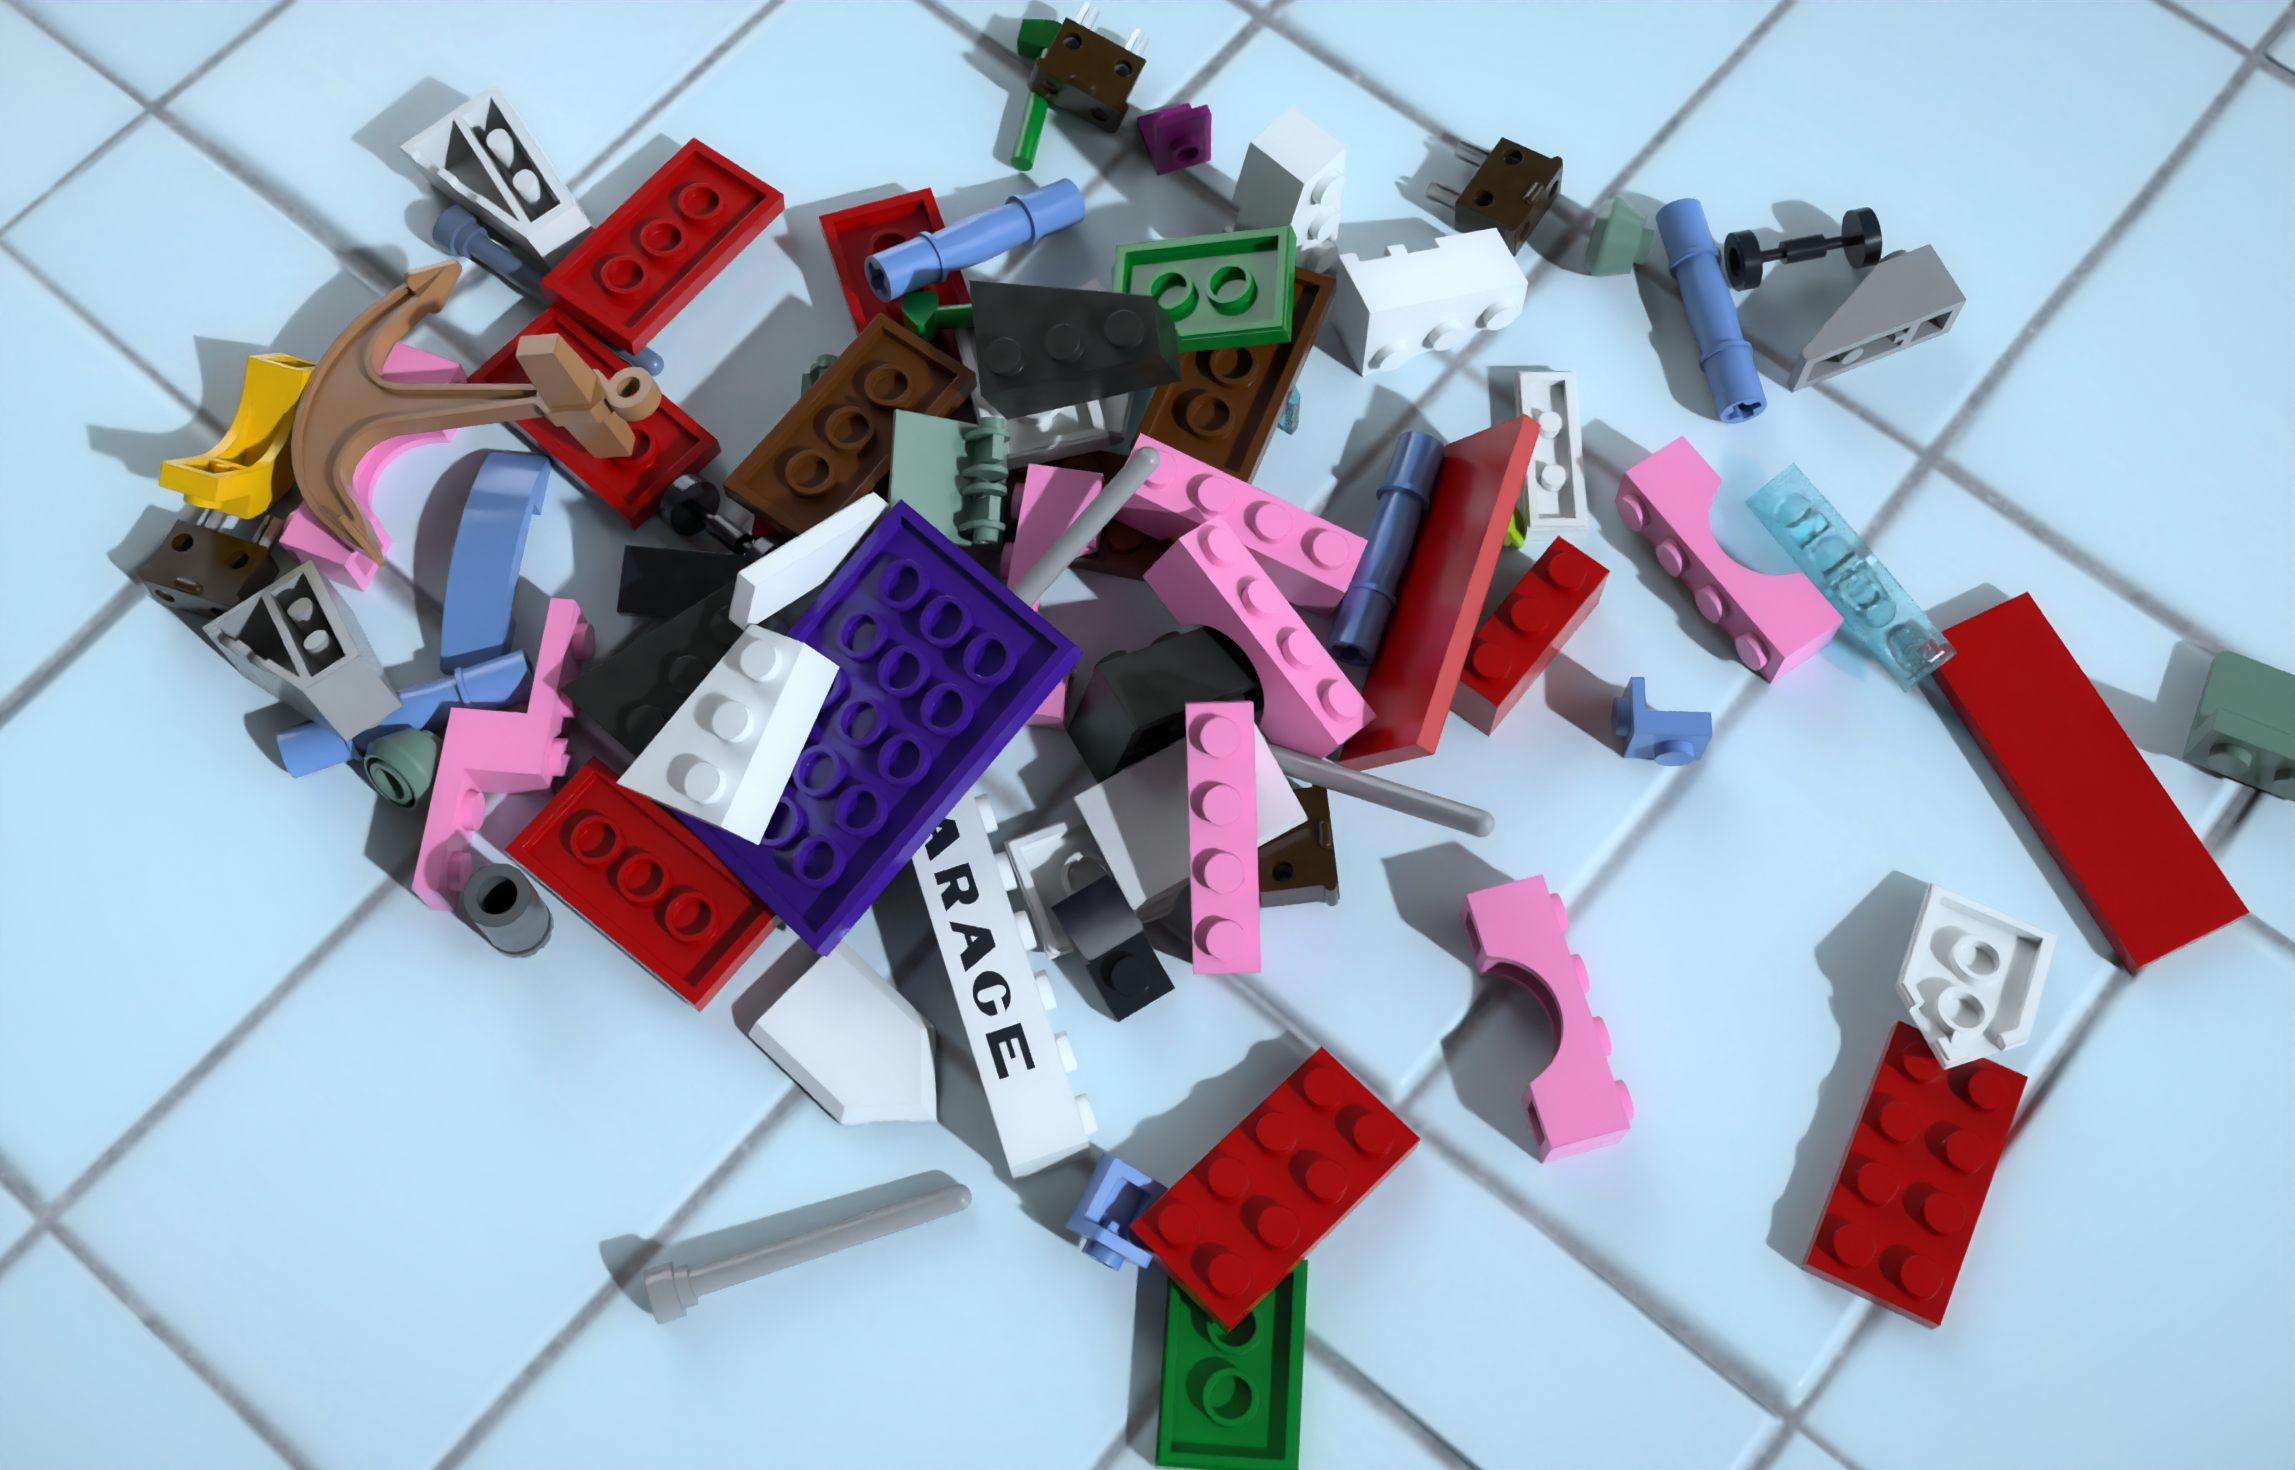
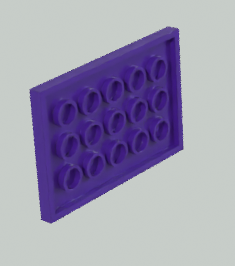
[669,499,1084,957]

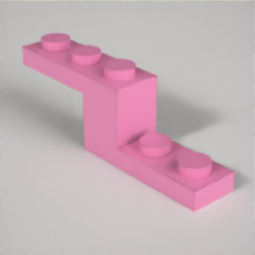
[412,598,595,912]

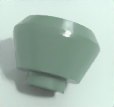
[1585,197,1655,277]
[364,728,444,811]

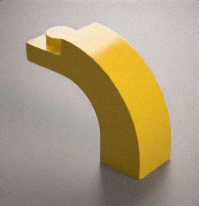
[158,353,318,520]

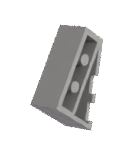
[202,559,402,742]

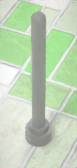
[1011,447,1160,607]
[1262,734,1495,837]
[643,1184,972,1325]

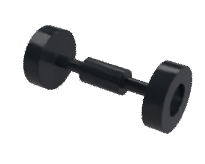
[1724,207,1882,292]
[659,473,790,570]

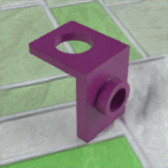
[1137,103,1212,176]

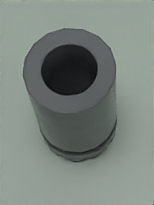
[463,863,554,958]

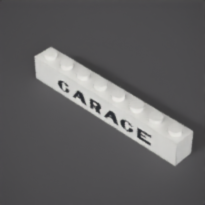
[911,787,1099,1182]

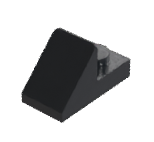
[1050,874,1175,1022]

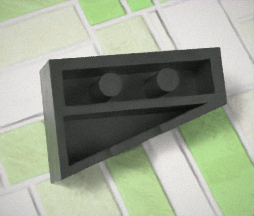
[969,280,1182,420]
[560,582,792,758]
[1067,625,1264,784]

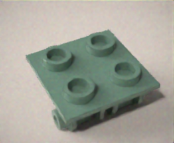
[887,409,1010,552]

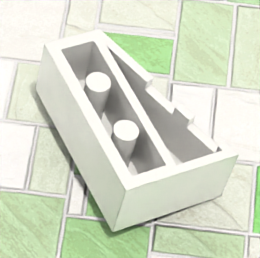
[399,83,595,270]
[1222,105,1346,274]
[1332,228,1528,377]
[616,623,839,845]

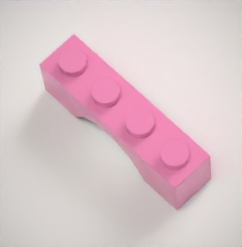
[279,342,468,592]
[1112,433,1368,619]
[1614,435,1844,684]
[1000,463,1106,731]
[1143,514,1377,760]
[1185,700,1261,974]
[1459,874,1634,1164]

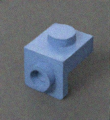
[1611,677,1713,766]
[1065,1153,1168,1271]

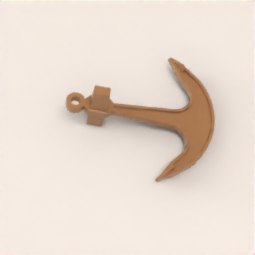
[291,259,661,567]

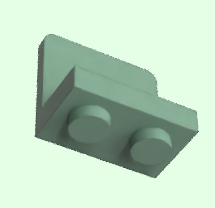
[2182,651,2295,802]

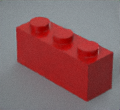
[1449,535,1610,737]

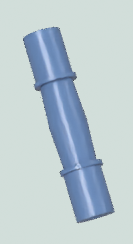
[864,178,1085,302]
[1656,198,1767,424]
[1326,431,1445,667]
[276,649,535,779]

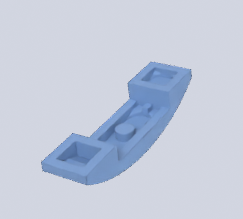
[440,452,552,675]

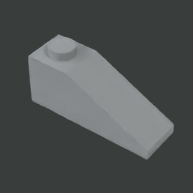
[1787,244,1967,393]

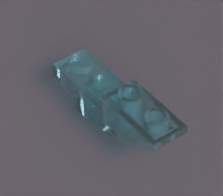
[1744,462,1957,693]

